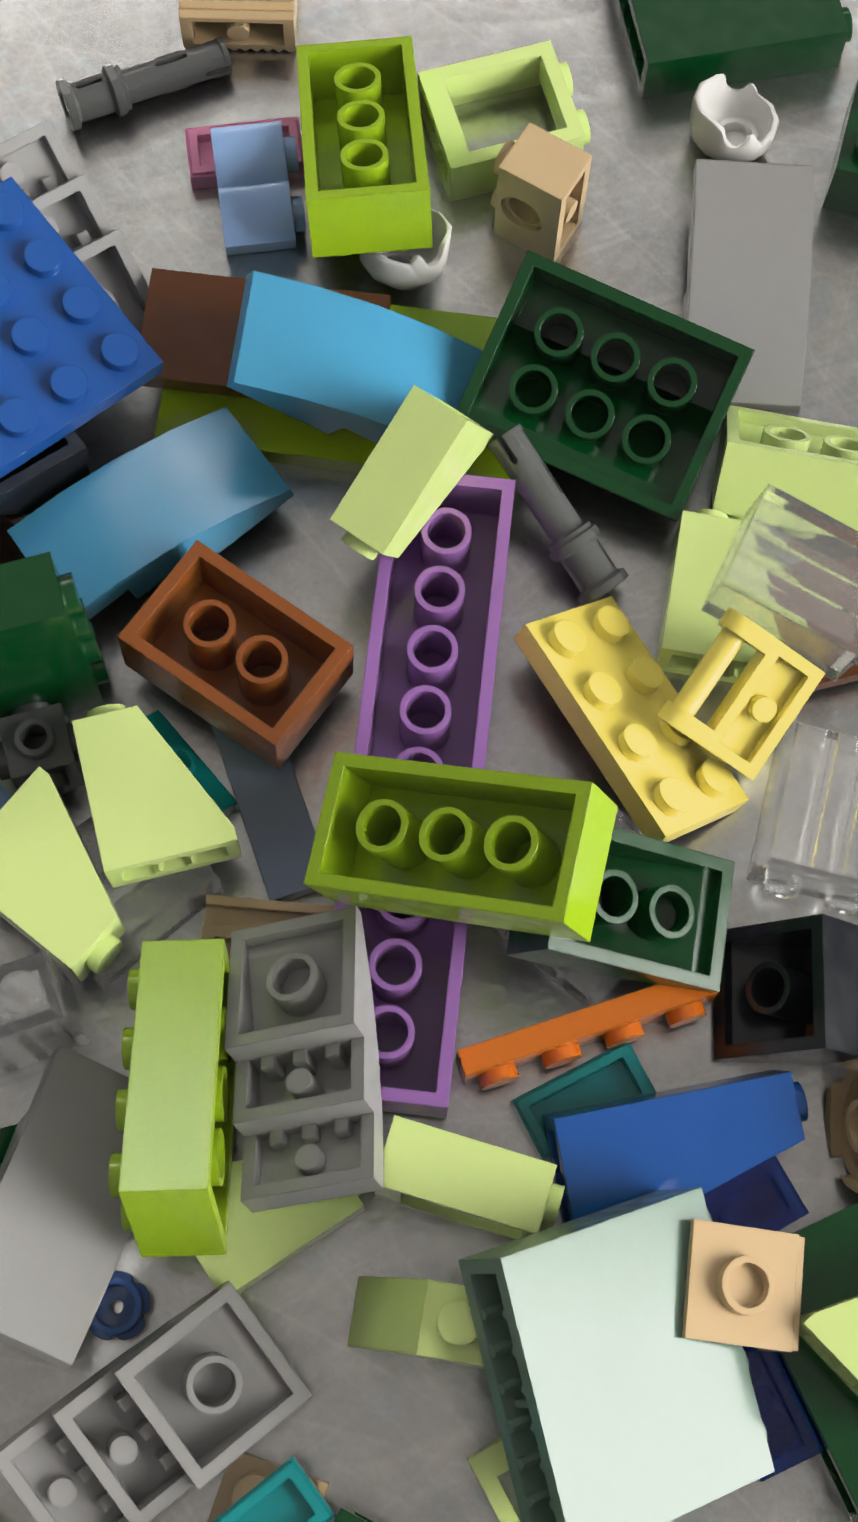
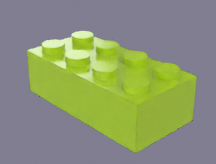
[296,36,433,258]
[304,752,618,942]
[109,938,236,1257]

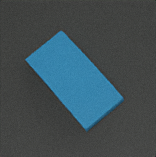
[227,270,483,443]
[7,407,294,620]

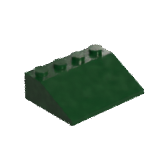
[456,250,755,522]

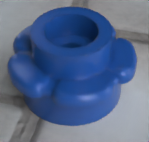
[89,1271,151,1340]

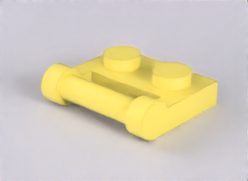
[656,607,826,780]

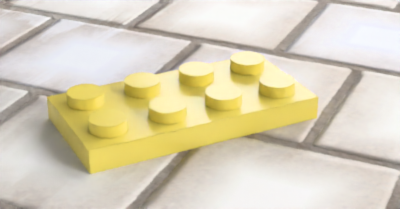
[513,596,749,842]

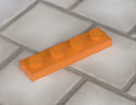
[456,984,719,1090]

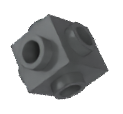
[0,702,85,795]

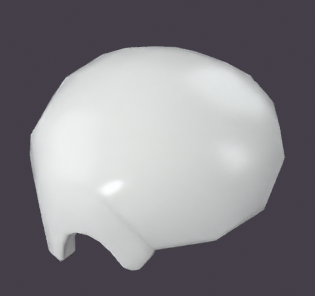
[690,74,779,162]
[359,209,452,290]

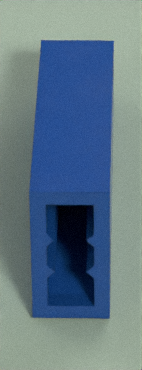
[542,1069,808,1223]

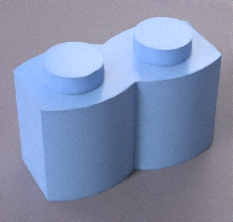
[210,121,306,256]

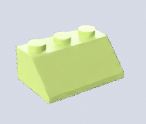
[712,405,858,545]

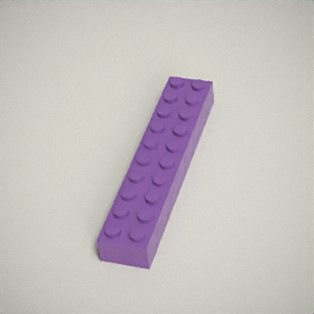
[334,474,516,1118]

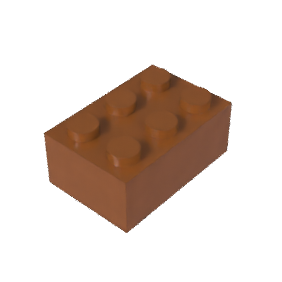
[117,540,354,770]

